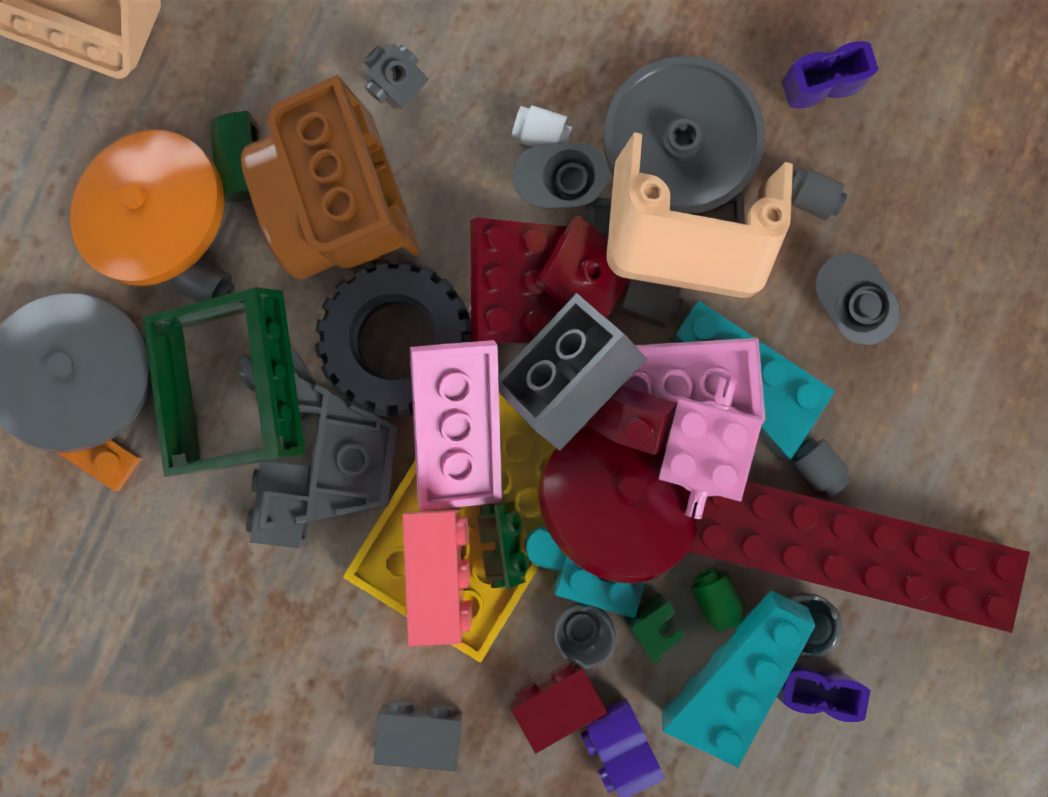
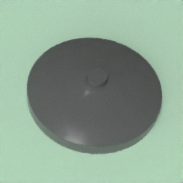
[603,56,765,216]
[0,293,151,453]

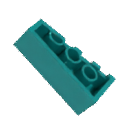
[670,300,836,460]
[662,590,816,768]

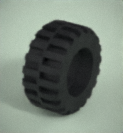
[315,260,472,418]

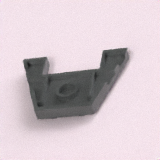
[257,373,398,530]

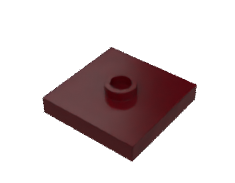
[535,216,629,319]

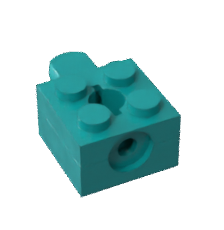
[525,526,645,619]

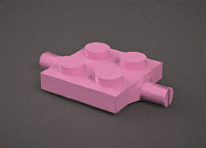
[659,377,763,519]

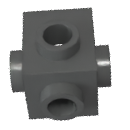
[360,44,429,109]

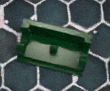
[623,592,684,664]

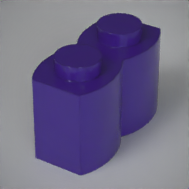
[782,41,879,109]
[777,663,871,722]
[580,698,665,797]

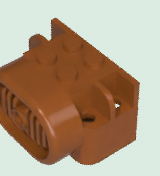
[241,74,422,280]

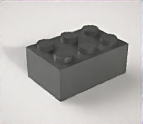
[498,293,647,451]

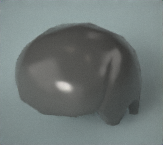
[789,594,843,658]
[553,602,616,669]

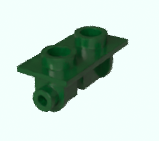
[477,501,527,589]

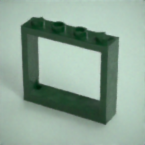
[143,287,306,477]

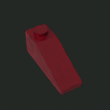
[585,386,678,455]

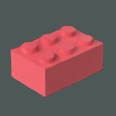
[403,509,472,646]

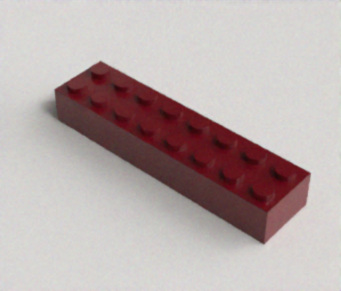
[688,481,1030,633]

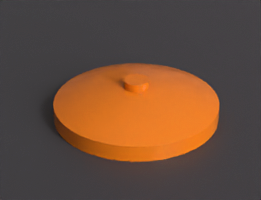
[70,130,225,286]

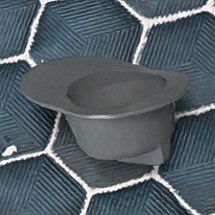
[512,143,610,208]
[816,254,900,345]

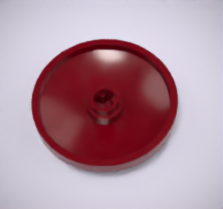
[538,427,698,583]

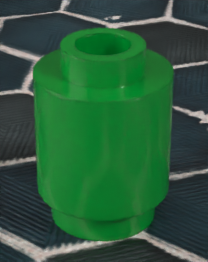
[691,567,745,631]

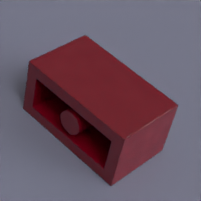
[511,662,607,754]

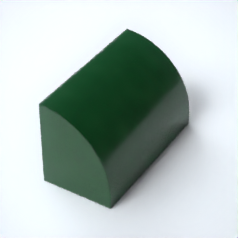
[209,111,259,203]

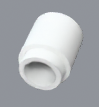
[512,105,573,147]

